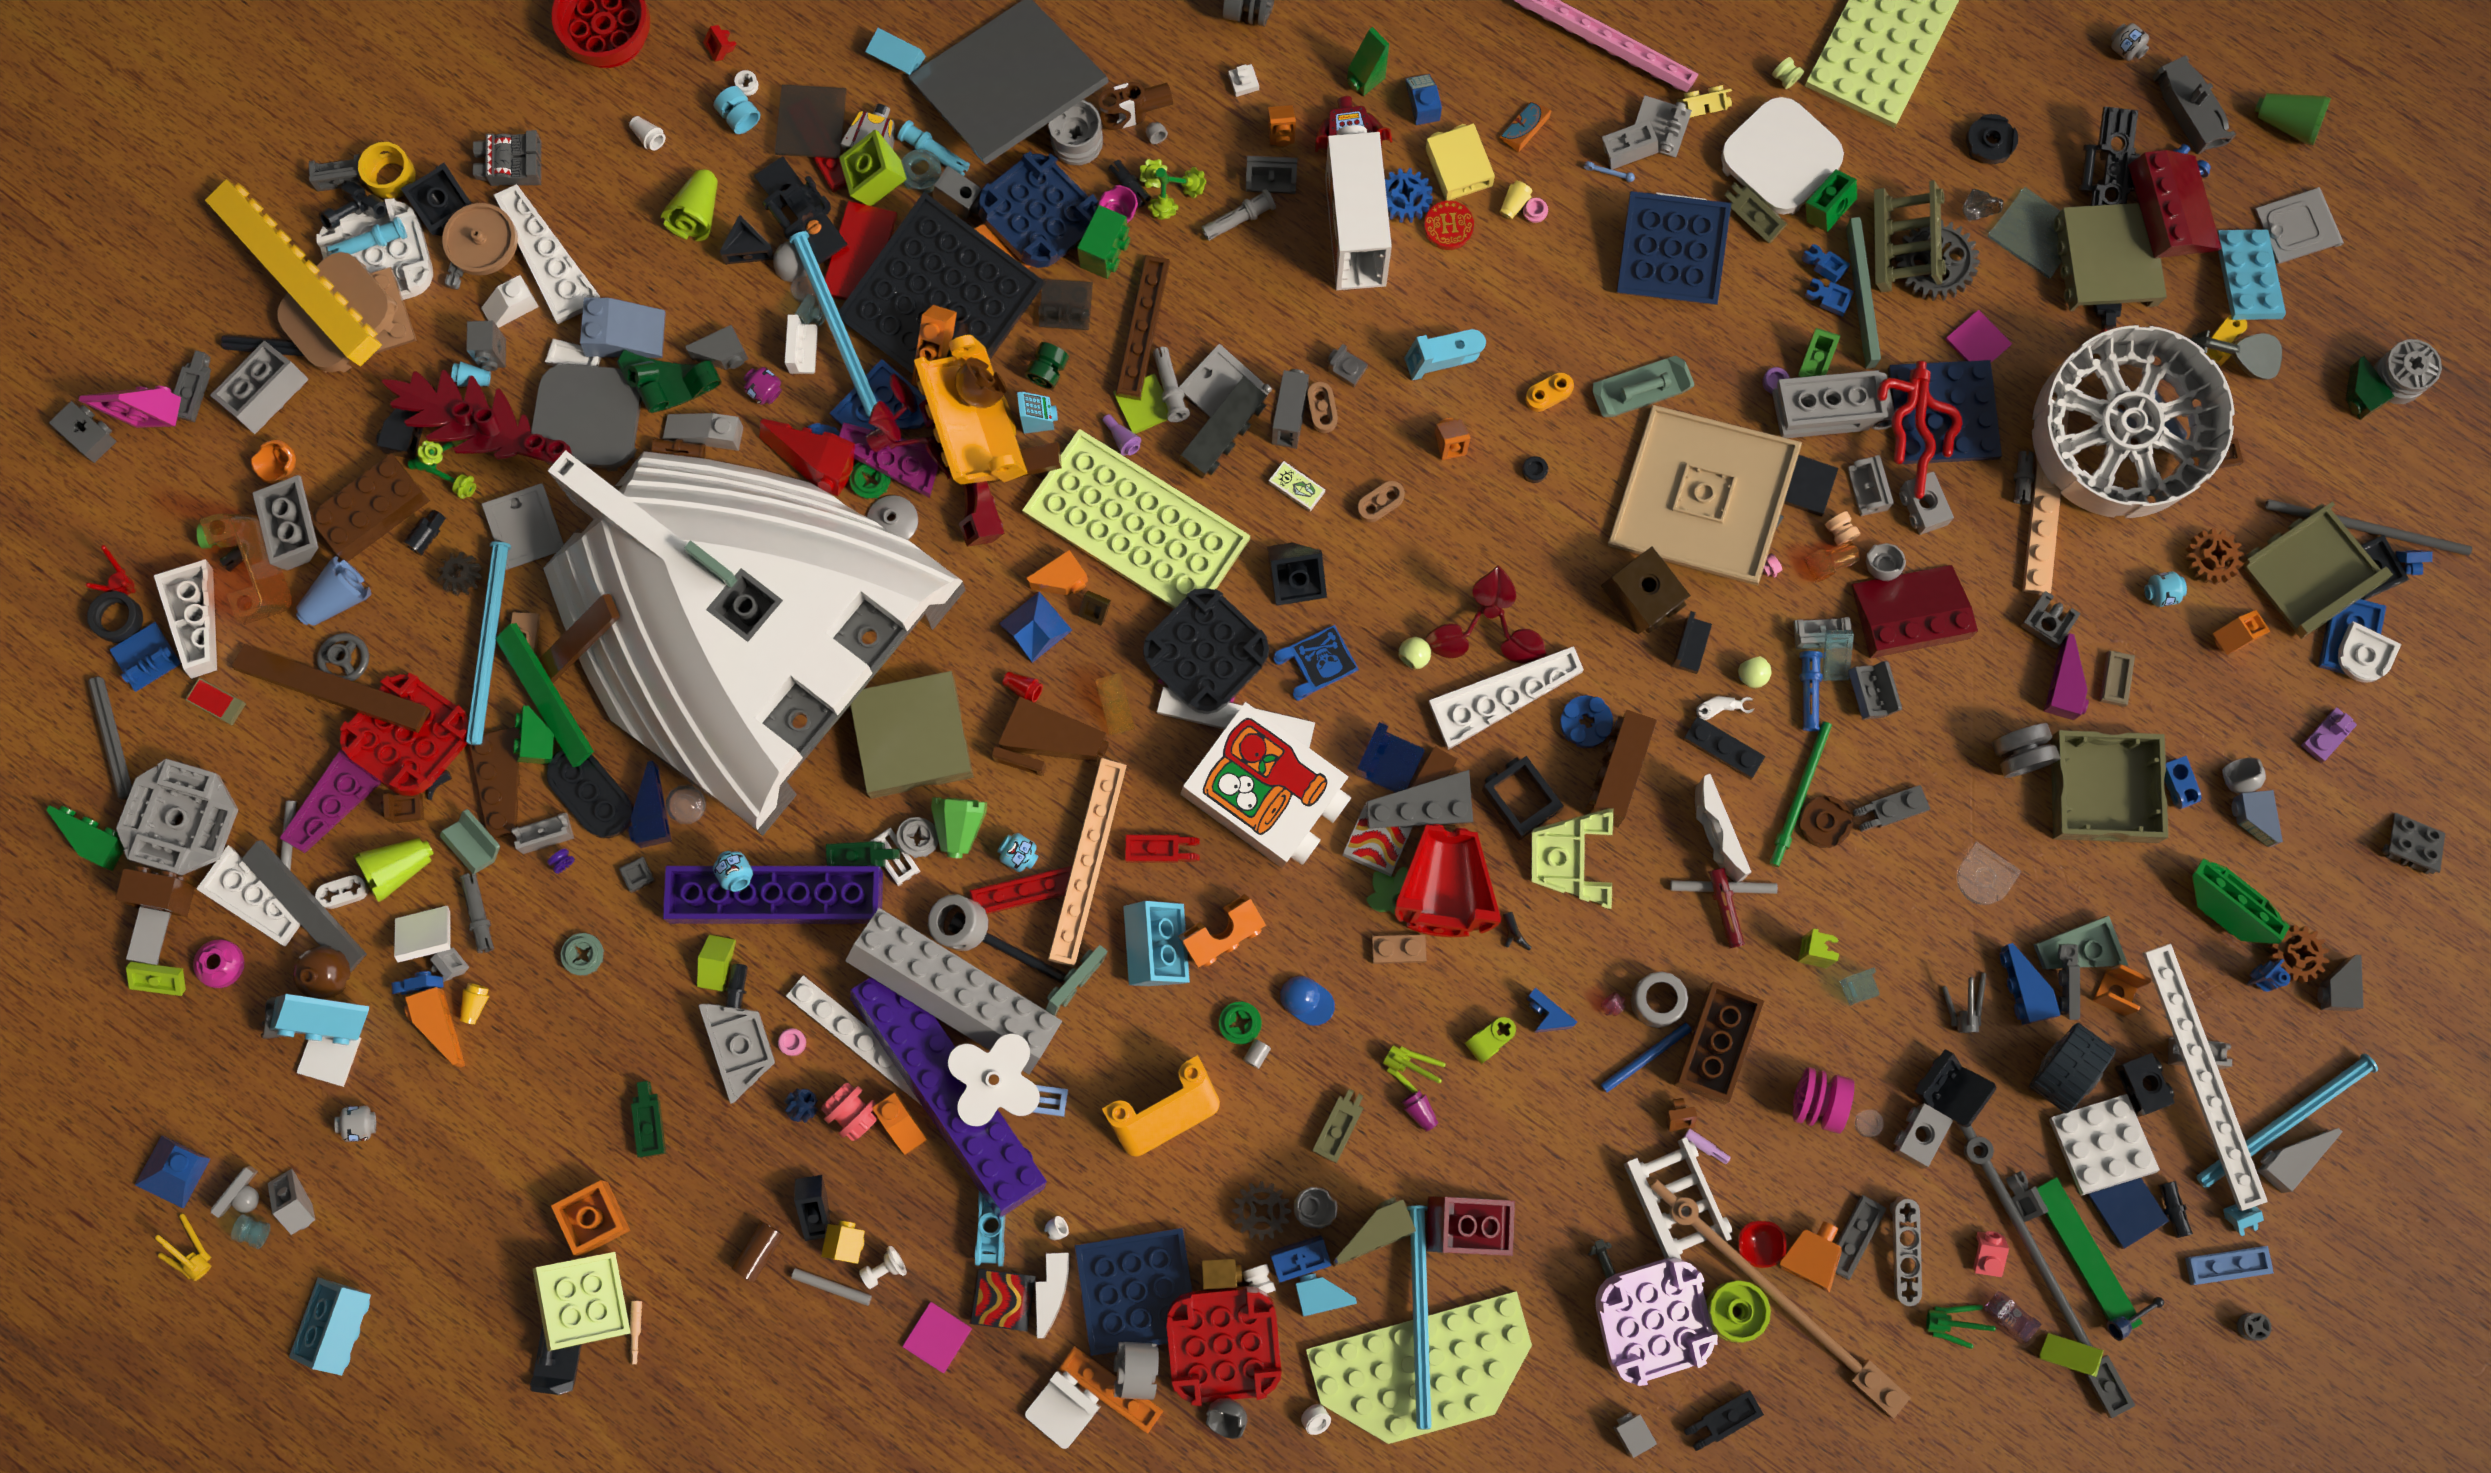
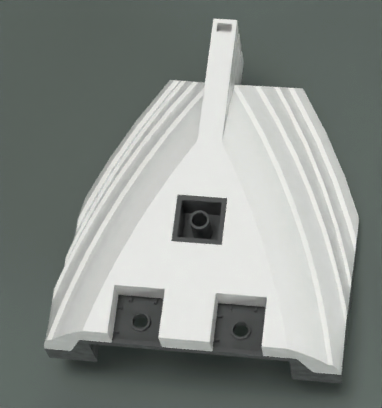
[543,450,966,836]

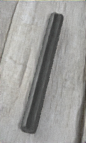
[88,676,132,800]

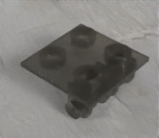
[1038,279,1093,330]

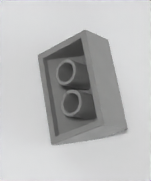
[210,341,309,434]
[253,475,318,570]

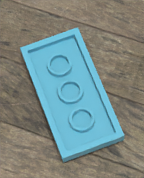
[2217,230,2286,320]

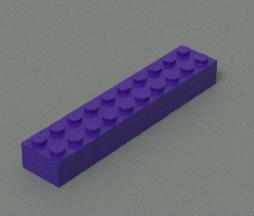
[850,977,1047,1219]

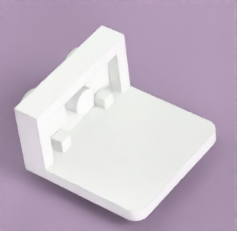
[1025,1371,1100,1449]

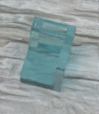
[1840,967,1880,1006]

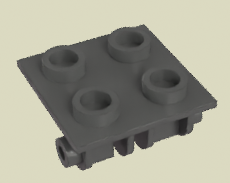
[2382,812,2445,874]

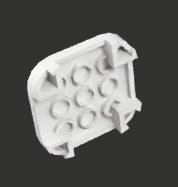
[1721,97,1844,215]
[316,198,433,300]

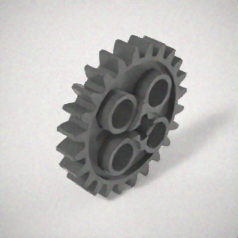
[1895,220,1980,301]

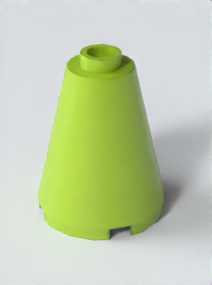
[661,169,718,241]
[353,838,434,902]

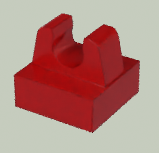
[703,25,736,62]

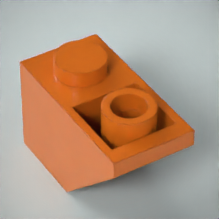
[1267,105,1296,147]

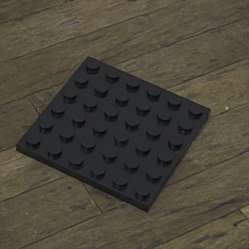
[838,192,1046,374]

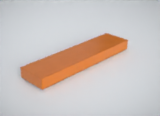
[1059,1346,1164,1434]

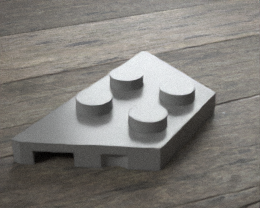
[699,1003,775,1104]

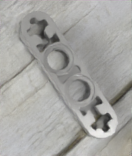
[1890,1196,1922,1306]

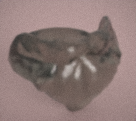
[1962,189,2004,221]

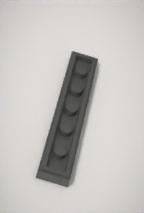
[241,840,367,972]

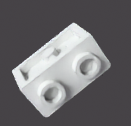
[785,315,818,374]

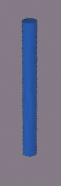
[1600,1022,1692,1093]

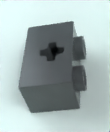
[467,320,506,371]
[49,401,117,463]

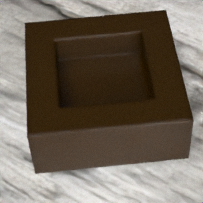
[1078,591,1111,626]

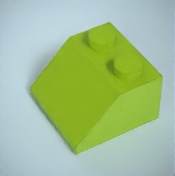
[839,129,907,206]

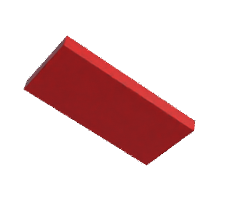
[825,201,898,301]

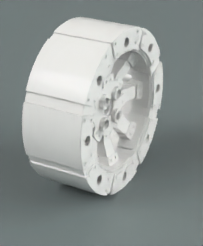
[2032,325,2234,518]

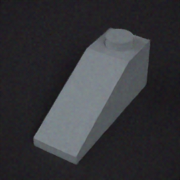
[663,413,743,451]
[2257,1128,2343,1193]

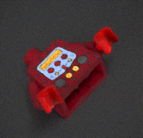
[1315,96,1392,152]

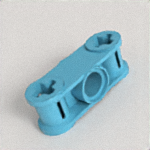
[975,1191,1005,1266]

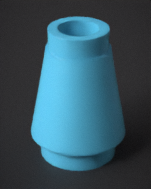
[451,362,491,387]

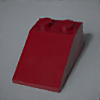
[1426,1196,1515,1256]

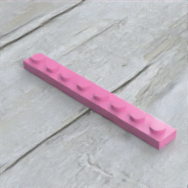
[1514,0,1698,92]

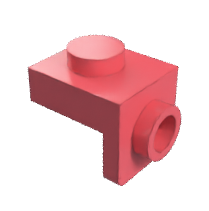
[1973,1231,2009,1277]

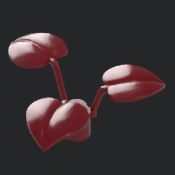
[866,374,951,480]
[1425,565,1547,663]

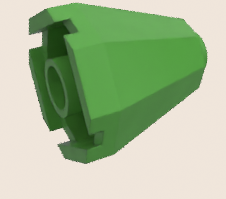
[931,797,987,858]

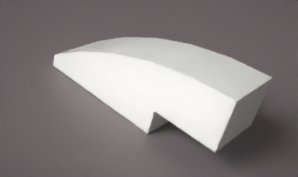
[1036,1253,1069,1338]

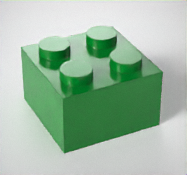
[1077,205,1131,279]

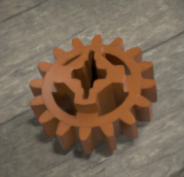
[2185,528,2244,585]
[2268,925,2329,984]

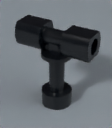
[319,181,388,231]

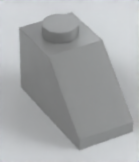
[268,1169,315,1235]

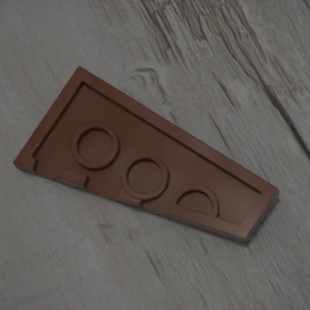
[470,727,520,839]

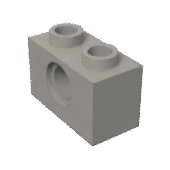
[1899,472,1954,535]
[1893,1103,1953,1169]

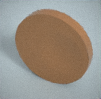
[442,203,518,275]

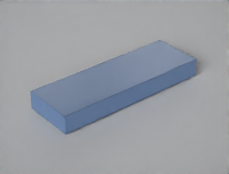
[2185,1246,2274,1285]

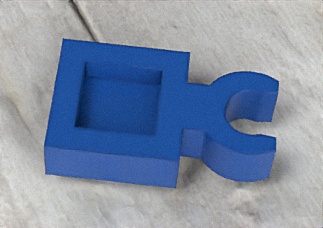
[1802,244,1850,283]
[1805,279,1854,317]
[391,971,444,995]

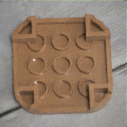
[277,252,398,373]

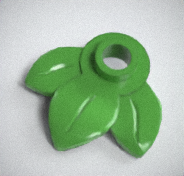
[1366,867,1409,915]

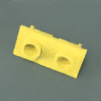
[1677,85,1732,118]

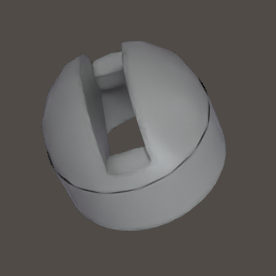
[1146,122,1168,144]

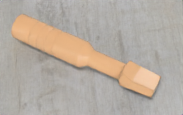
[630,1301,642,1364]

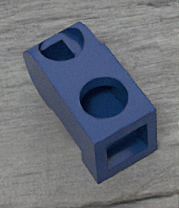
[2164,755,2201,810]

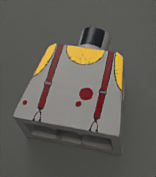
[841,104,896,153]

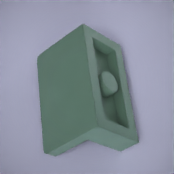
[440,809,500,875]

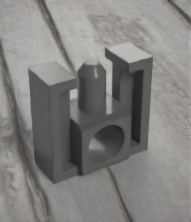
[2020,591,2081,649]

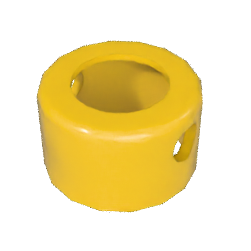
[358,142,416,199]

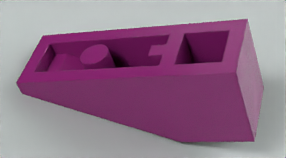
[2043,633,2089,720]

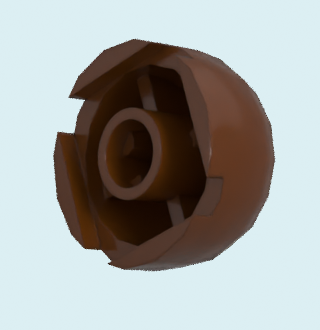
[955,357,1007,409]
[292,945,351,999]

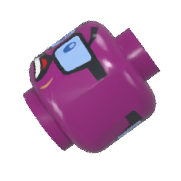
[743,367,782,405]

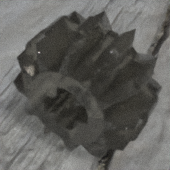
[436,552,482,596]

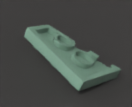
[1046,945,1108,1017]

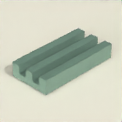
[684,540,738,588]

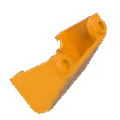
[1102,1055,1220,1157]

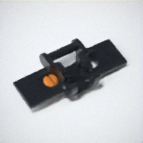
[754,156,848,265]

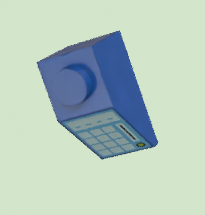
[1405,74,1442,125]

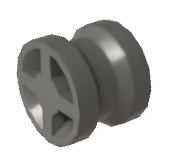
[2236,1313,2271,1341]

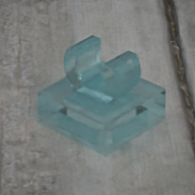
[795,294,826,326]

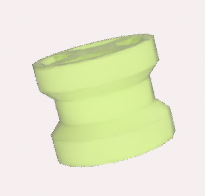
[1772,57,1804,89]

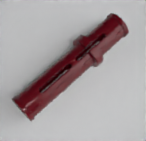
[1708,867,1745,949]

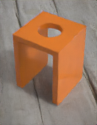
[2093,964,2152,1016]

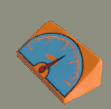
[1499,102,1551,153]

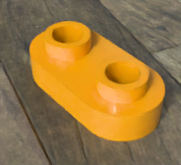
[1525,373,1574,412]

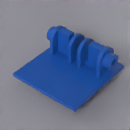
[110,622,181,692]

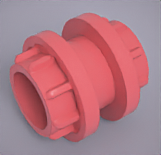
[821,1083,879,1141]

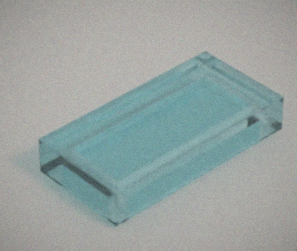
[1822,630,1854,681]

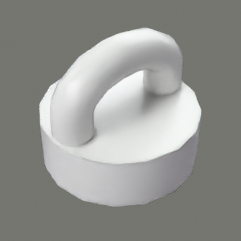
[1301,1404,1331,1435]

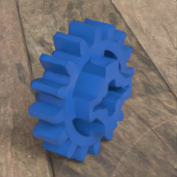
[1385,168,1433,223]

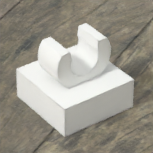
[1228,64,1259,97]

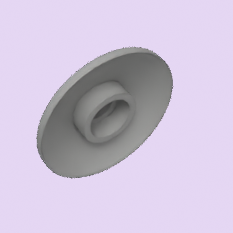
[867,496,918,540]

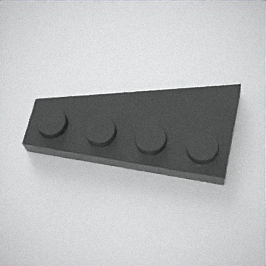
[1366,770,1473,829]

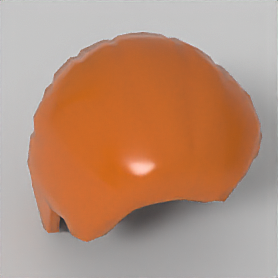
[251,440,296,484]

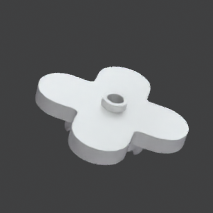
[948,1034,1040,1126]

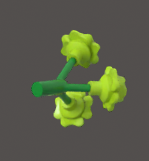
[1139,159,1206,220]

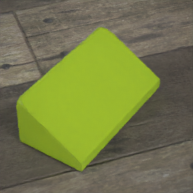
[2039,1333,2104,1377]

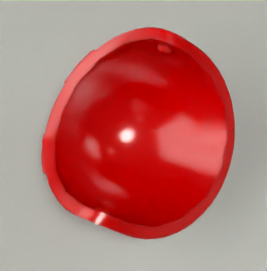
[1739,1221,1786,1268]

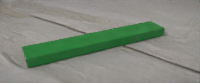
[495,623,594,767]
[2037,1177,2143,1330]

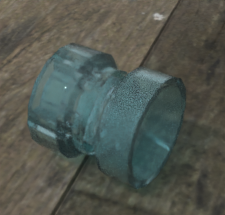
[231,1214,270,1249]

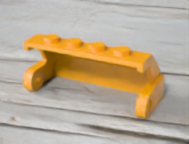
[914,335,1028,484]

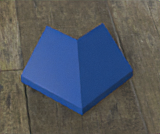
[999,592,1072,663]

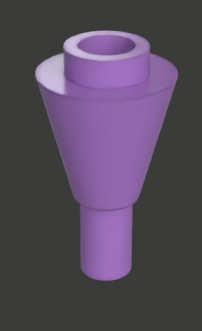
[1103,414,1141,456]

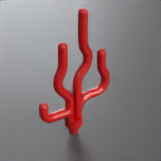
[1877,361,1962,499]

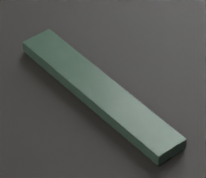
[1846,217,1881,369]

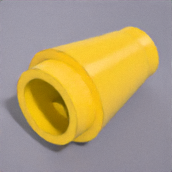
[460,983,489,1024]

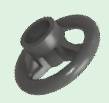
[317,633,369,681]

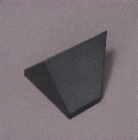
[720,214,774,265]

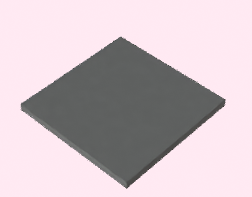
[908,0,1109,165]

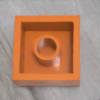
[551,1180,631,1256]

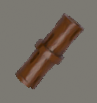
[651,438,706,459]

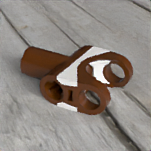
[1098,82,1173,130]

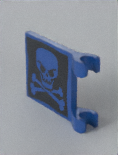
[1273,625,1359,701]

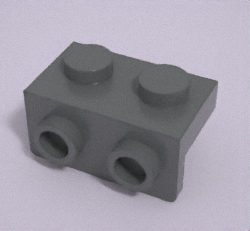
[1848,661,1902,720]

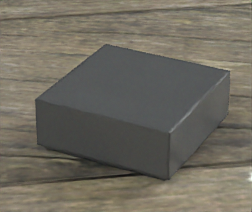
[619,857,655,893]

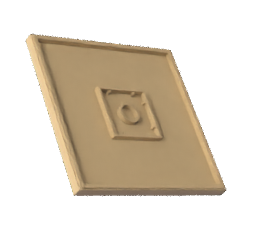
[1608,405,1802,586]

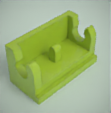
[1798,928,1839,968]

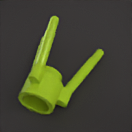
[1383,1045,1446,1093]

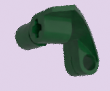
[617,349,722,413]

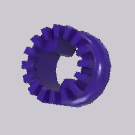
[547,848,575,874]

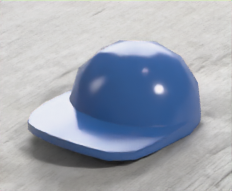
[1280,976,1335,1026]

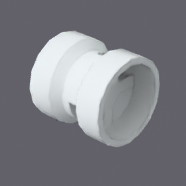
[1242,1264,1276,1293]

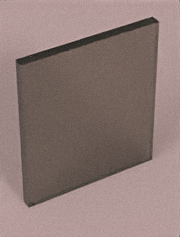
[775,84,847,159]

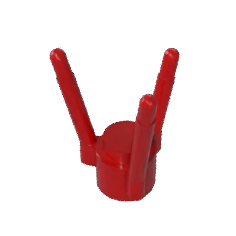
[86,545,136,595]

